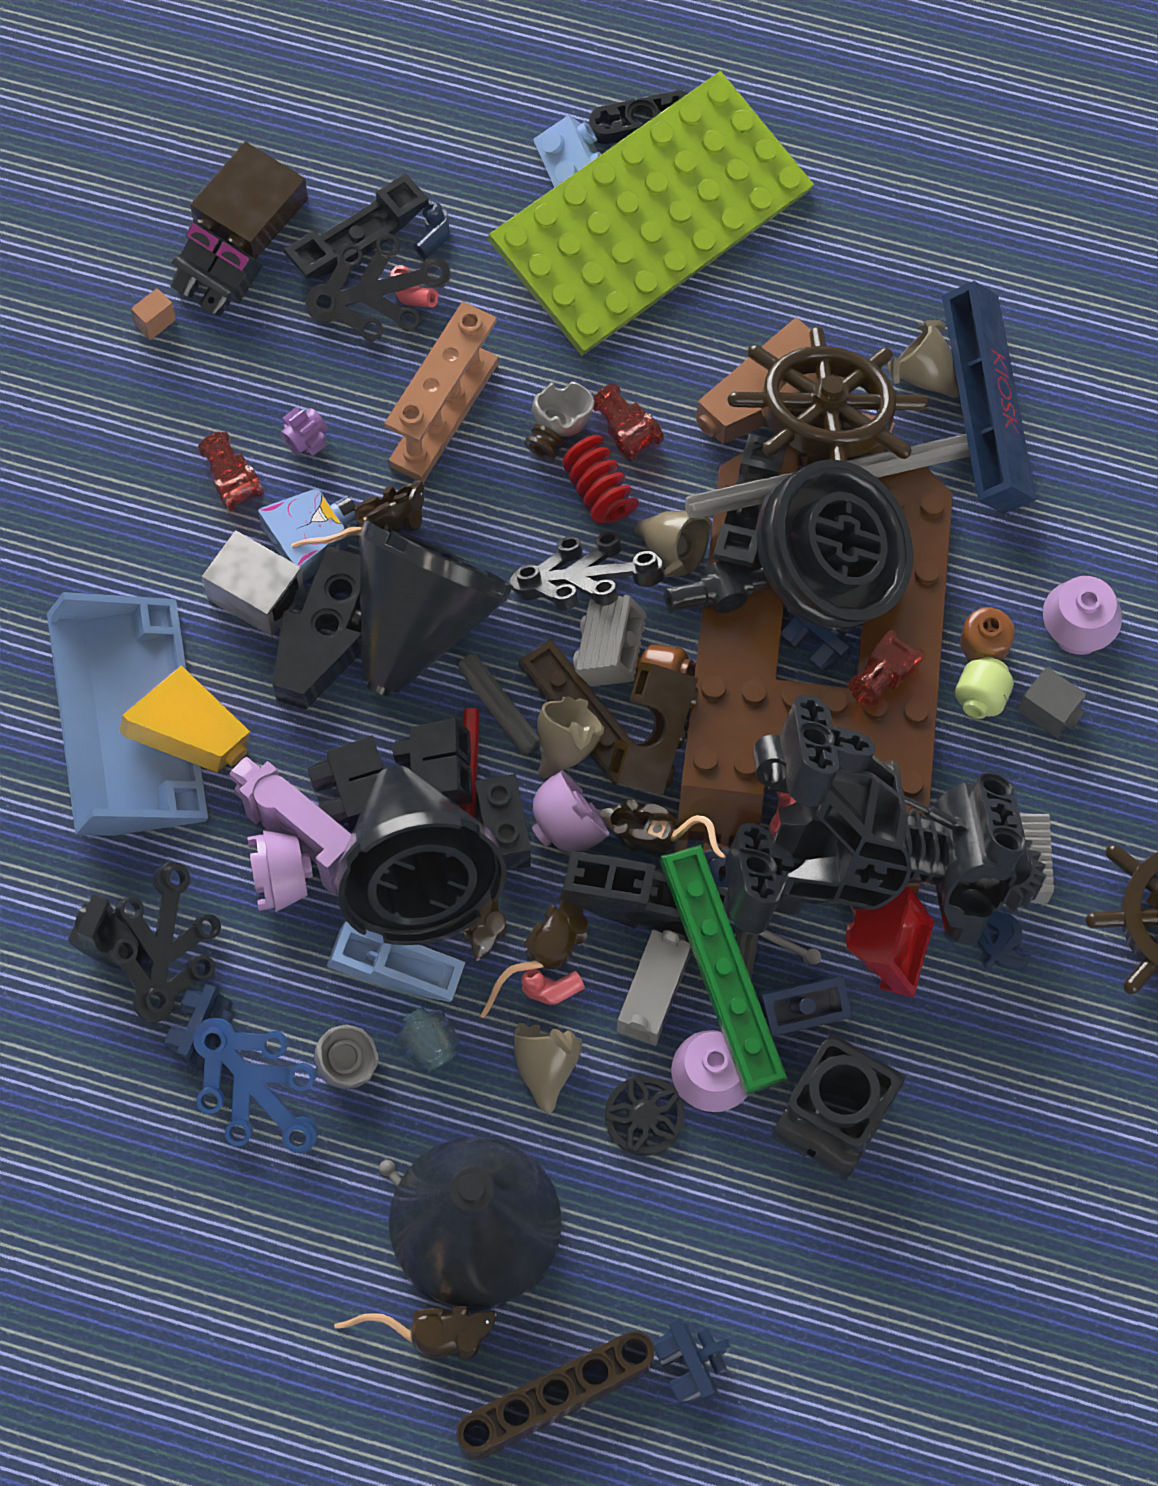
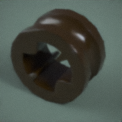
[524,424,564,461]

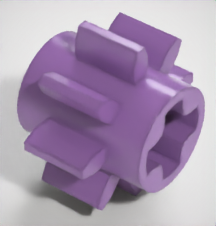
[280,407,329,456]

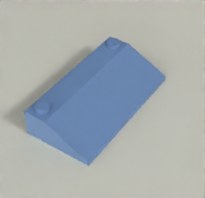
[47,592,208,836]

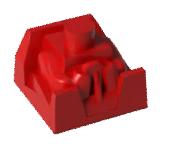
[845,888,934,998]

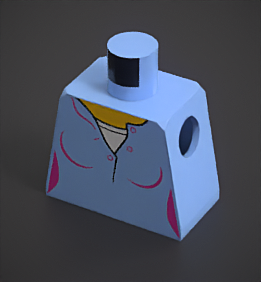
[258,489,356,583]

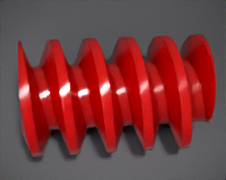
[562,435,639,524]

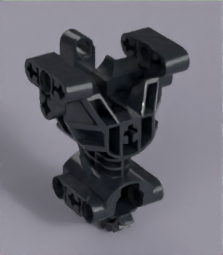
[725,695,1046,945]

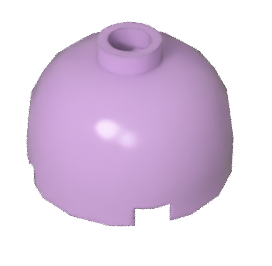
[532,770,609,853]

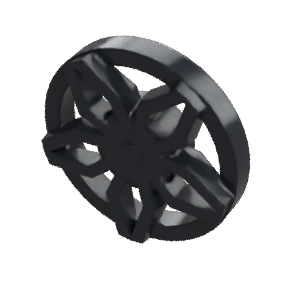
[605,1076,684,1156]

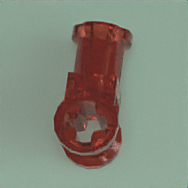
[593,384,664,462]
[198,432,264,512]
[848,629,926,707]

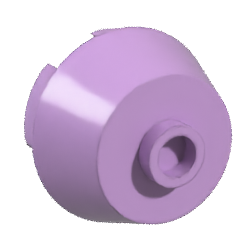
[1043,576,1122,655]
[247,830,313,912]
[671,1030,748,1112]

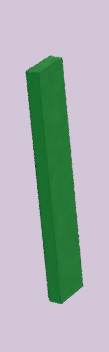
[660,845,787,1096]

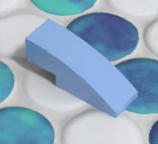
[327,921,465,1002]

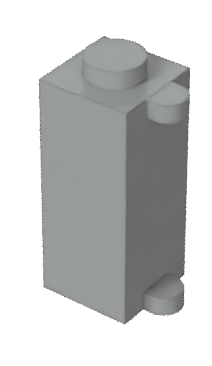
[617,930,691,1046]

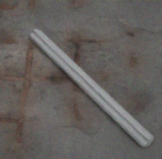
[685,434,970,519]

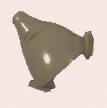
[888,320,959,398]
[634,511,712,577]
[537,696,604,778]
[513,1023,582,1112]

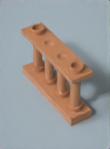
[384,301,498,483]

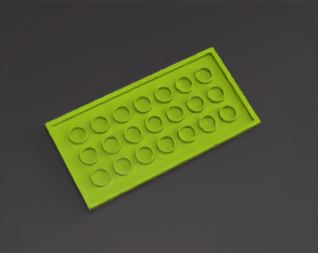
[487,71,814,356]

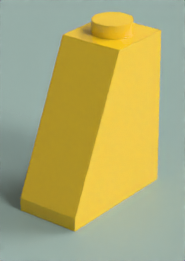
[120,666,250,773]

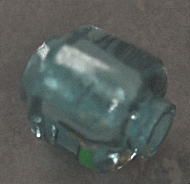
[397,1007,460,1072]

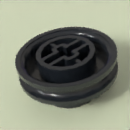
[756,459,913,630]

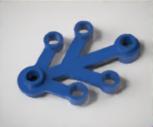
[193,1018,318,1153]

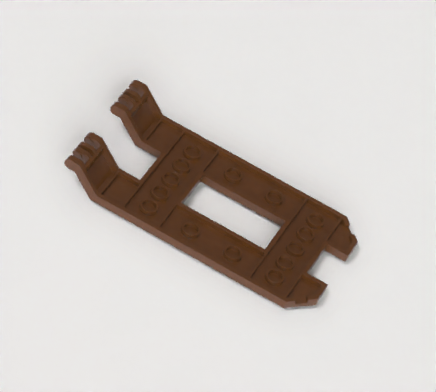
[674,445,953,895]

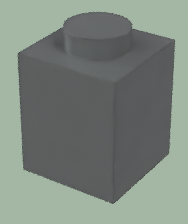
[1018,666,1086,738]

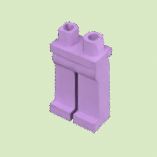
[229,757,352,896]

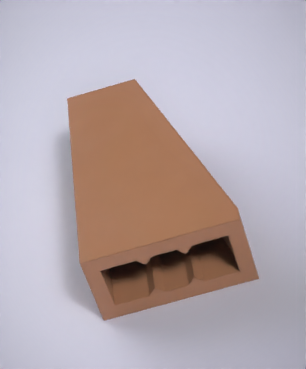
[696,317,844,444]

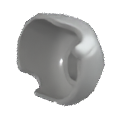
[531,382,595,437]
[314,1024,379,1090]

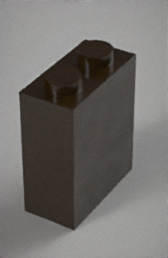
[190,141,308,259]

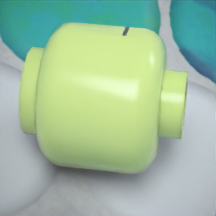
[955,657,1014,719]

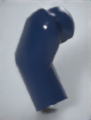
[413,202,450,259]

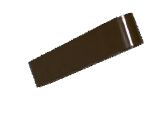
[456,1331,654,1460]

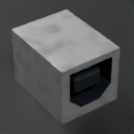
[202,530,305,637]

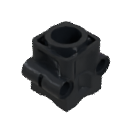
[771,1033,907,1181]

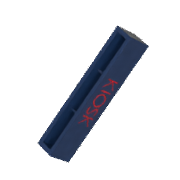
[942,280,1036,514]

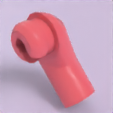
[390,265,438,308]
[521,969,585,1005]

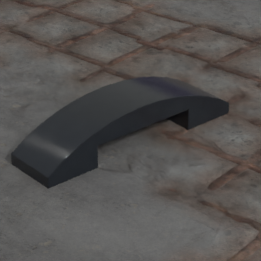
[284,173,429,279]
[713,434,787,568]

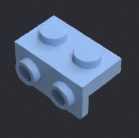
[533,115,602,188]

